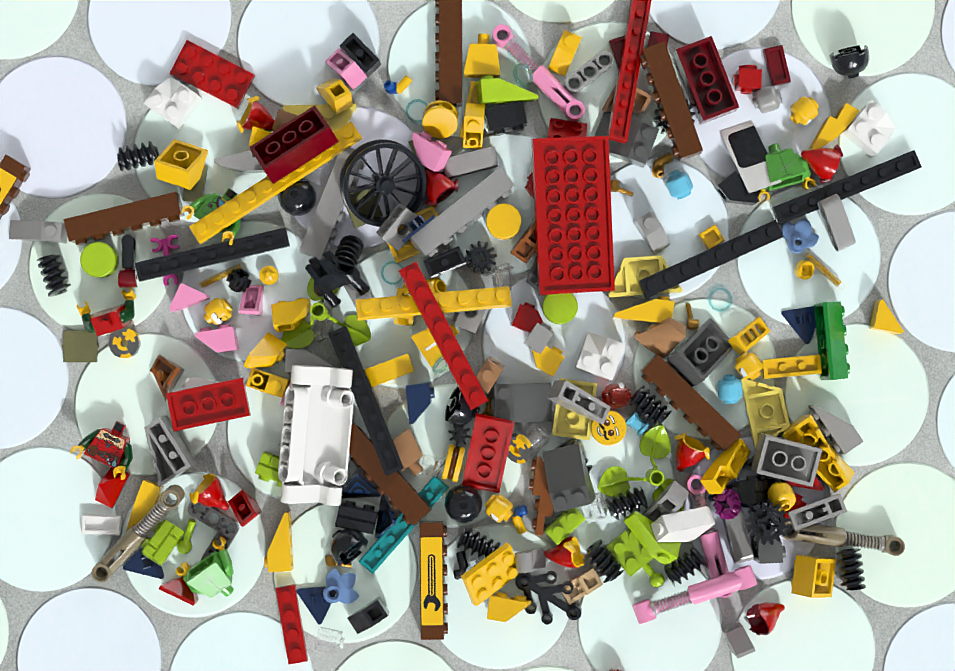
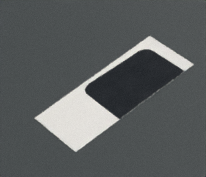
[720,120,782,193]

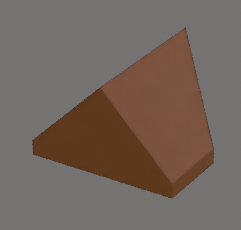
[149,354,185,402]

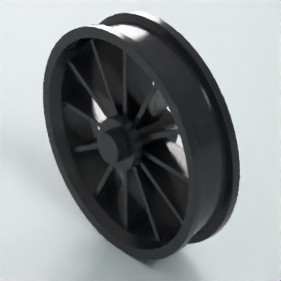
[339,139,427,227]

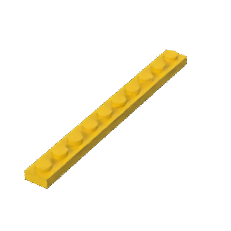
[189,122,362,244]

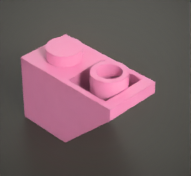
[412,131,452,172]
[195,324,239,353]

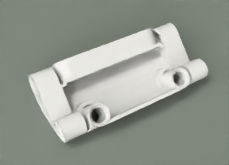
[278,365,354,506]

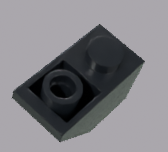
[715,171,759,206]
[347,596,390,634]

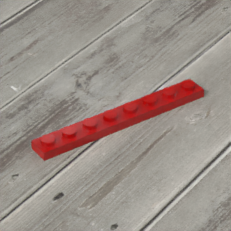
[607,0,652,144]
[398,262,488,410]

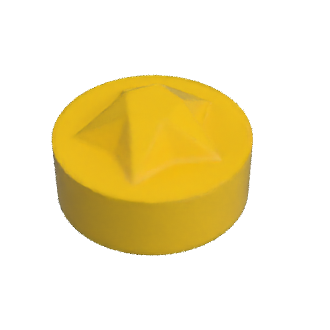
[794,260,815,280]
[259,266,279,285]

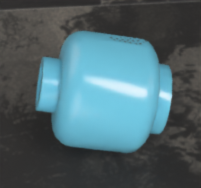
[665,170,693,200]
[717,374,743,404]

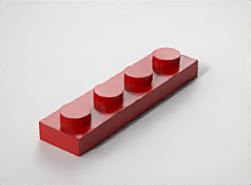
[275,584,308,665]

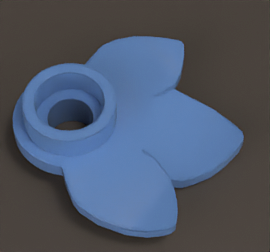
[782,219,819,253]
[323,569,359,604]

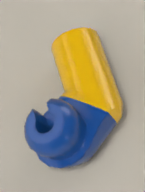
[384,75,412,94]
[512,505,528,534]

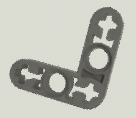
[188,502,239,561]

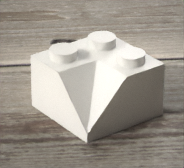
[144,77,202,130]
[841,100,896,158]
[575,332,626,381]

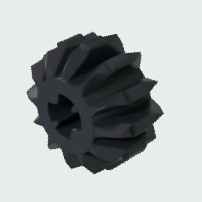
[464,241,497,274]

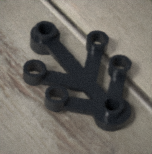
[515,571,582,625]

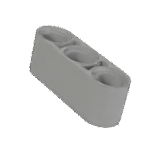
[564,50,613,94]
[443,147,499,179]
[818,194,856,252]
[723,508,754,564]

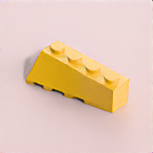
[782,414,855,493]

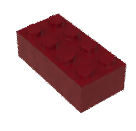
[673,36,739,125]
[249,105,339,184]

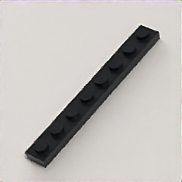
[772,150,922,225]
[638,220,784,299]
[135,227,290,282]
[328,326,404,476]

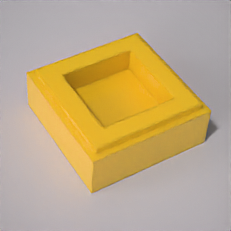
[698,224,725,250]

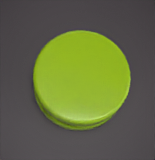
[80,242,119,278]
[542,293,578,325]

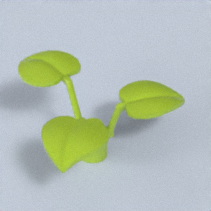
[281,277,371,349]
[597,425,684,511]

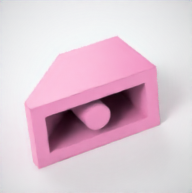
[325,48,367,90]

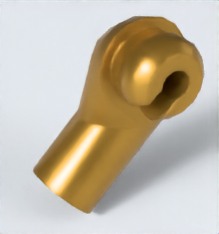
[652,152,673,179]

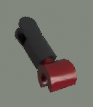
[118,234,138,288]

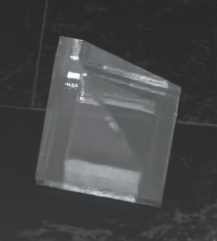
[420,454,446,477]

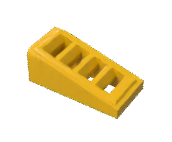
[728,316,770,355]

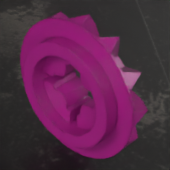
[712,488,741,520]

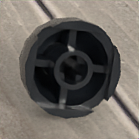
[829,45,870,79]
[278,178,317,216]
[445,386,480,425]
[444,484,483,523]
[329,529,368,567]

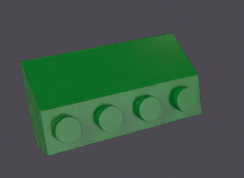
[814,301,850,380]

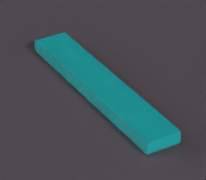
[358,475,449,574]

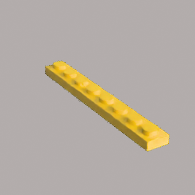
[355,286,512,321]

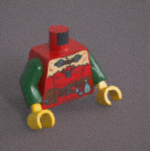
[76,287,136,336]
[70,421,133,480]

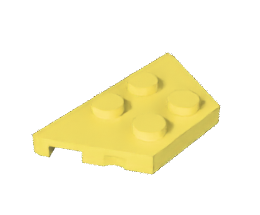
[283,104,357,133]
[608,255,683,298]
[741,379,790,451]

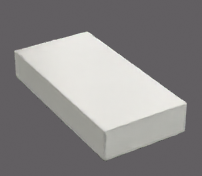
[81,514,122,536]

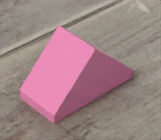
[169,283,210,312]
[239,285,264,315]

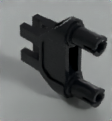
[305,250,370,308]

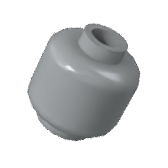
[752,86,782,113]

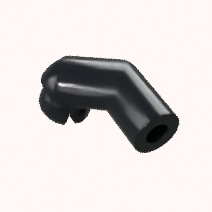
[453,551,468,580]

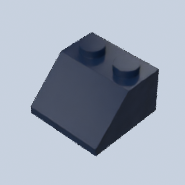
[406,383,435,424]

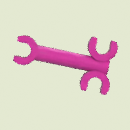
[150,235,180,286]

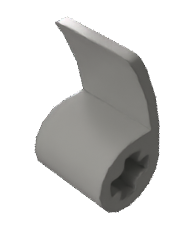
[515,548,546,573]

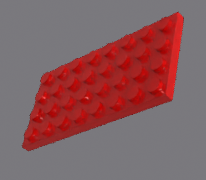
[531,136,615,295]

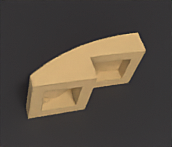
[561,568,603,605]

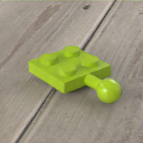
[606,528,665,588]

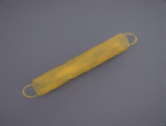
[801,250,845,290]
[195,263,247,289]

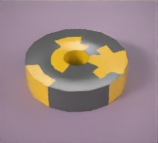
[109,328,141,358]
[507,433,533,464]

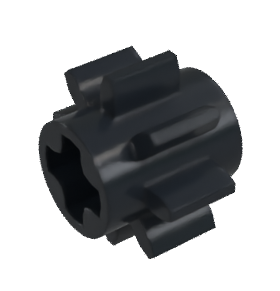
[226,269,252,292]
[448,425,471,446]

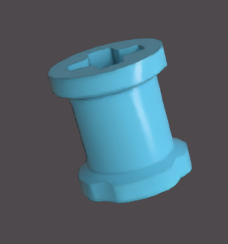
[625,411,650,436]

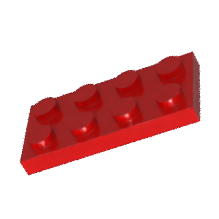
[169,40,255,109]
[166,378,251,432]
[462,413,515,493]

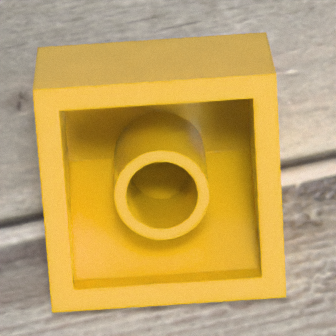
[154,139,208,190]
[791,555,837,598]

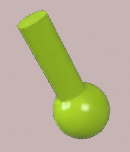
[177,519,196,554]

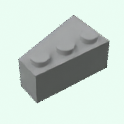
[144,415,197,487]

